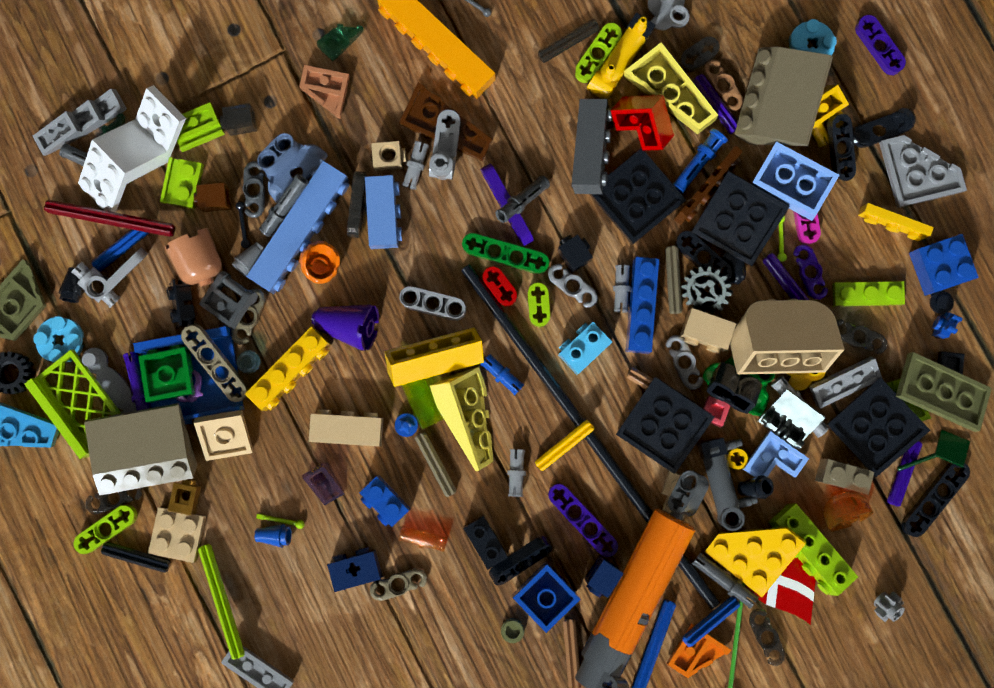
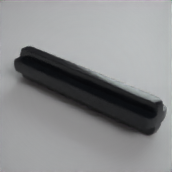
[101,542,171,573]

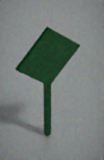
[897,430,971,471]

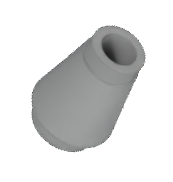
[232,242,264,276]

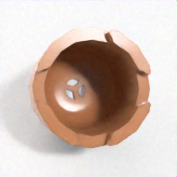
[164,228,222,287]

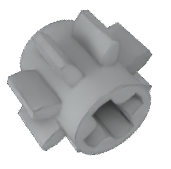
[874,591,905,622]

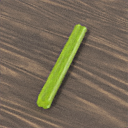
[198,544,245,659]

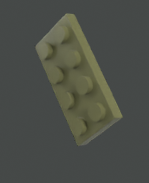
[895,352,992,432]

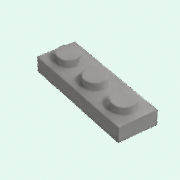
[809,356,882,408]
[221,645,294,688]

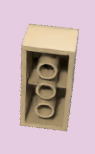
[730,299,845,374]

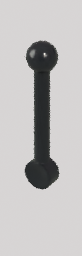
[236,201,251,249]

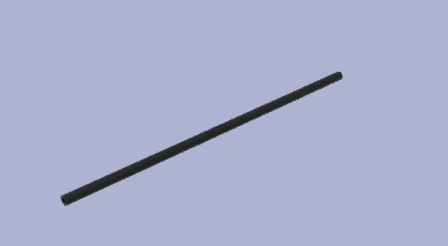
[461,264,720,609]

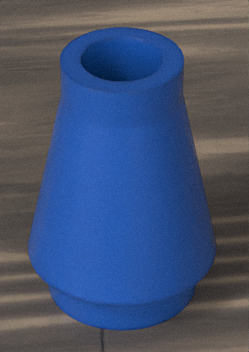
[254,524,292,548]

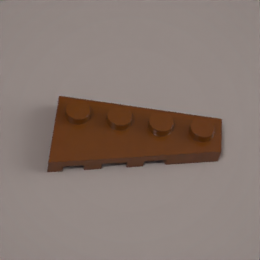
[399,82,492,162]

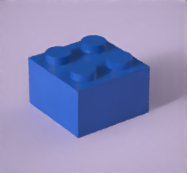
[909,234,979,296]
[512,562,581,633]

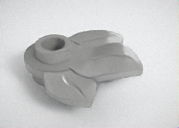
[648,0,690,30]

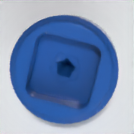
[395,414,418,437]

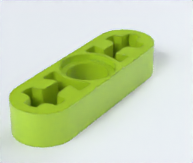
[575,23,622,83]
[74,505,138,554]

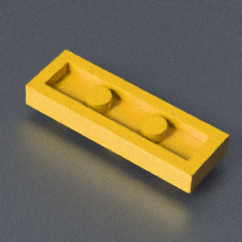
[858,203,934,241]

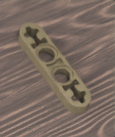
[181,324,248,402]

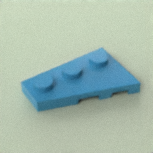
[0,402,59,448]

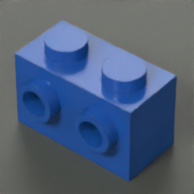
[359,475,411,527]

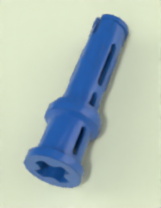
[673,128,728,194]

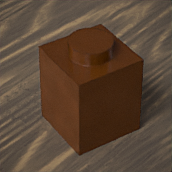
[194,183,231,212]

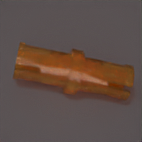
[398,526,448,552]

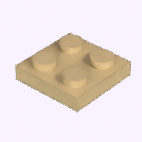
[194,410,253,461]
[148,507,206,563]

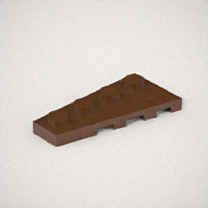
[674,146,743,225]

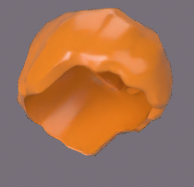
[299,241,340,284]

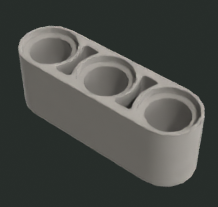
[399,286,466,321]

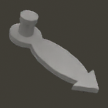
[81,348,137,413]

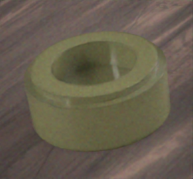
[501,618,524,643]

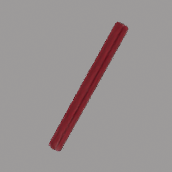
[44,200,176,237]

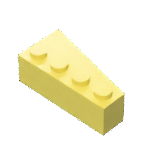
[624,43,718,134]

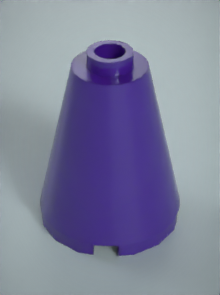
[311,305,379,351]

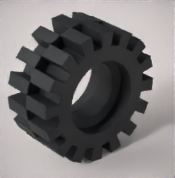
[0,352,36,394]

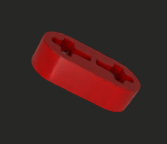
[483,267,517,307]

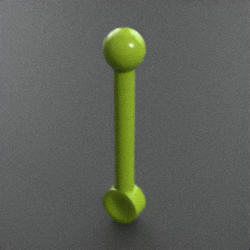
[777,216,787,262]
[256,513,305,529]

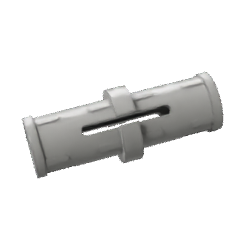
[402,141,429,190]
[613,265,631,313]
[507,449,526,497]

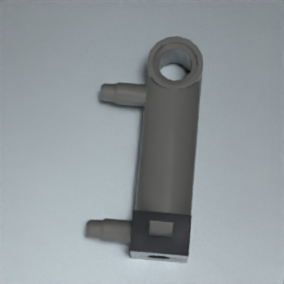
[697,438,758,531]

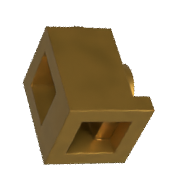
[168,479,202,515]

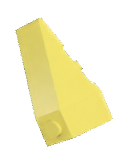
[430,367,494,471]

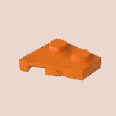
[666,623,731,678]

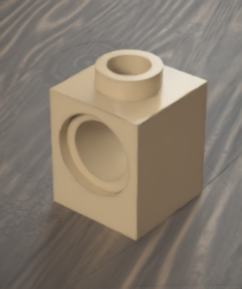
[371,141,406,171]

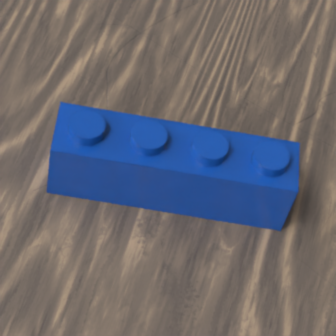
[625,257,659,354]

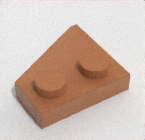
[299,65,350,119]

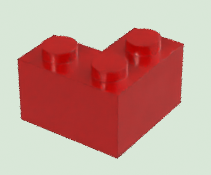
[610,94,674,150]

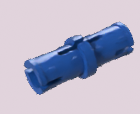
[480,354,524,396]

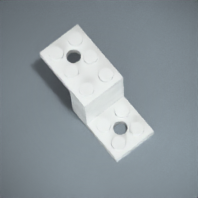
[78,85,186,212]

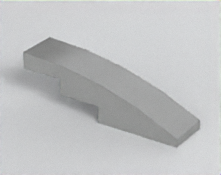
[33,89,127,156]

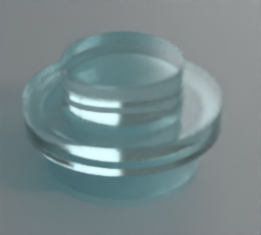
[237,350,261,374]

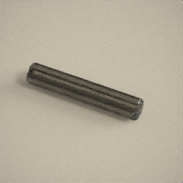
[538,19,600,63]

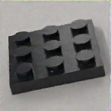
[590,148,686,245]
[692,171,790,266]
[616,376,715,474]
[826,377,931,477]

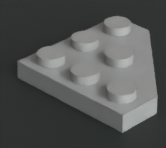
[879,135,967,208]

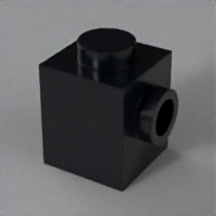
[557,234,593,273]

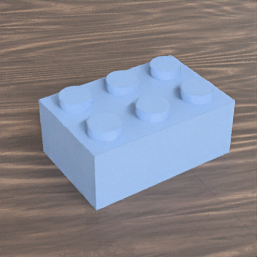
[752,142,839,221]

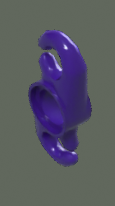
[793,244,828,300]

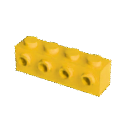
[245,327,331,411]
[384,328,484,387]

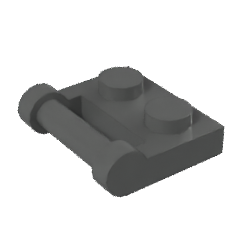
[199,271,258,329]

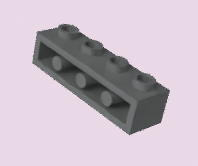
[571,99,613,194]

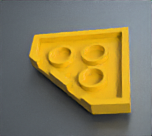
[705,526,806,597]

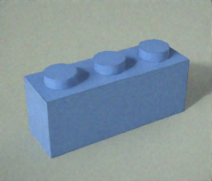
[365,175,402,249]

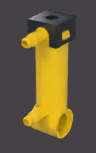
[587,12,656,100]

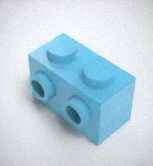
[558,322,612,375]

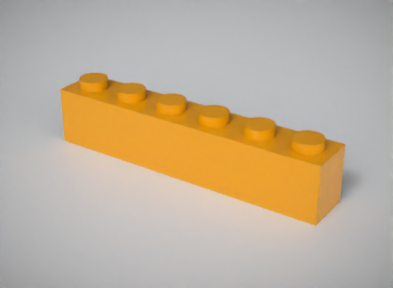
[377,0,496,99]

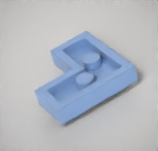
[742,431,809,478]

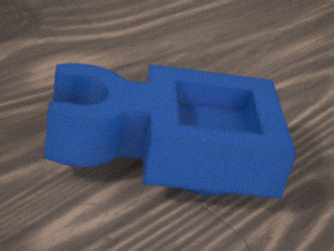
[932,312,963,339]

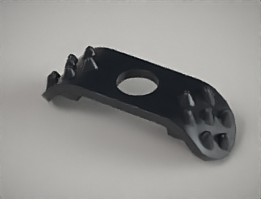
[852,108,916,148]

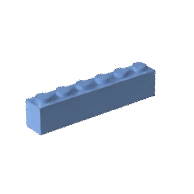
[246,161,349,294]

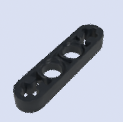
[902,462,970,537]

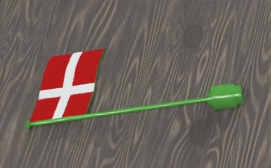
[728,557,816,688]

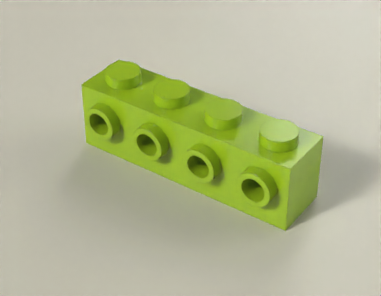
[768,503,858,596]

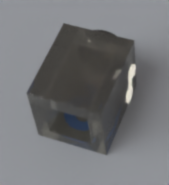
[220,103,257,136]

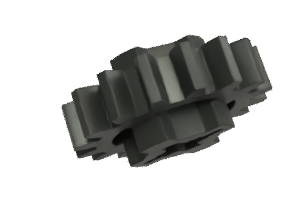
[681,263,733,314]

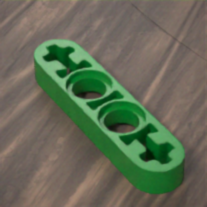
[462,233,549,274]

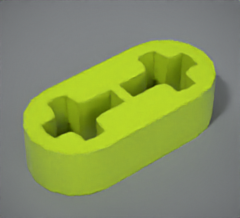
[527,283,550,327]

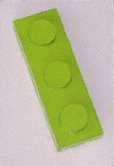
[832,281,905,307]

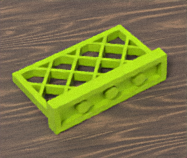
[25,349,122,459]

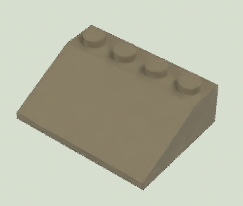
[734,47,833,146]
[84,403,197,495]

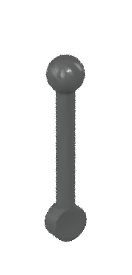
[465,0,492,17]

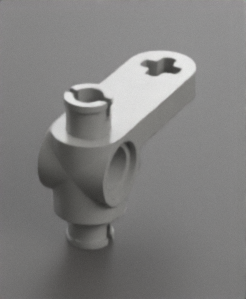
[429,110,461,180]
[71,247,148,308]

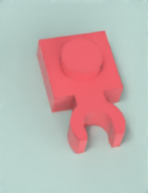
[703,396,730,428]

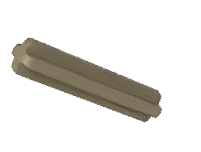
[665,246,682,314]
[415,432,456,497]

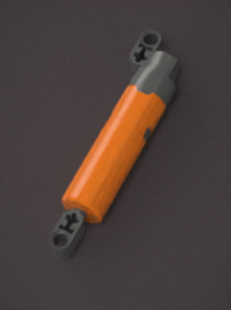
[575,470,709,688]

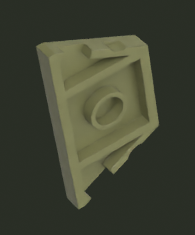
[0,259,46,341]

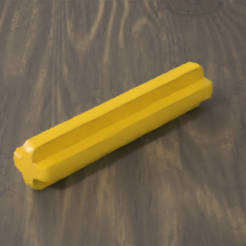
[535,420,594,471]

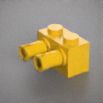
[812,85,849,147]

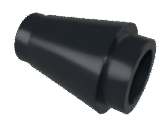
[58,267,82,303]
[738,475,774,499]

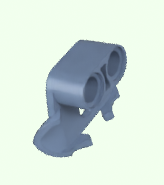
[257,133,328,202]

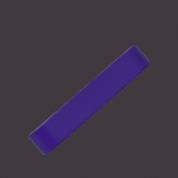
[855,15,906,75]

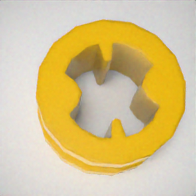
[726,448,748,470]

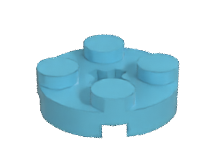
[789,19,837,56]
[33,316,84,362]

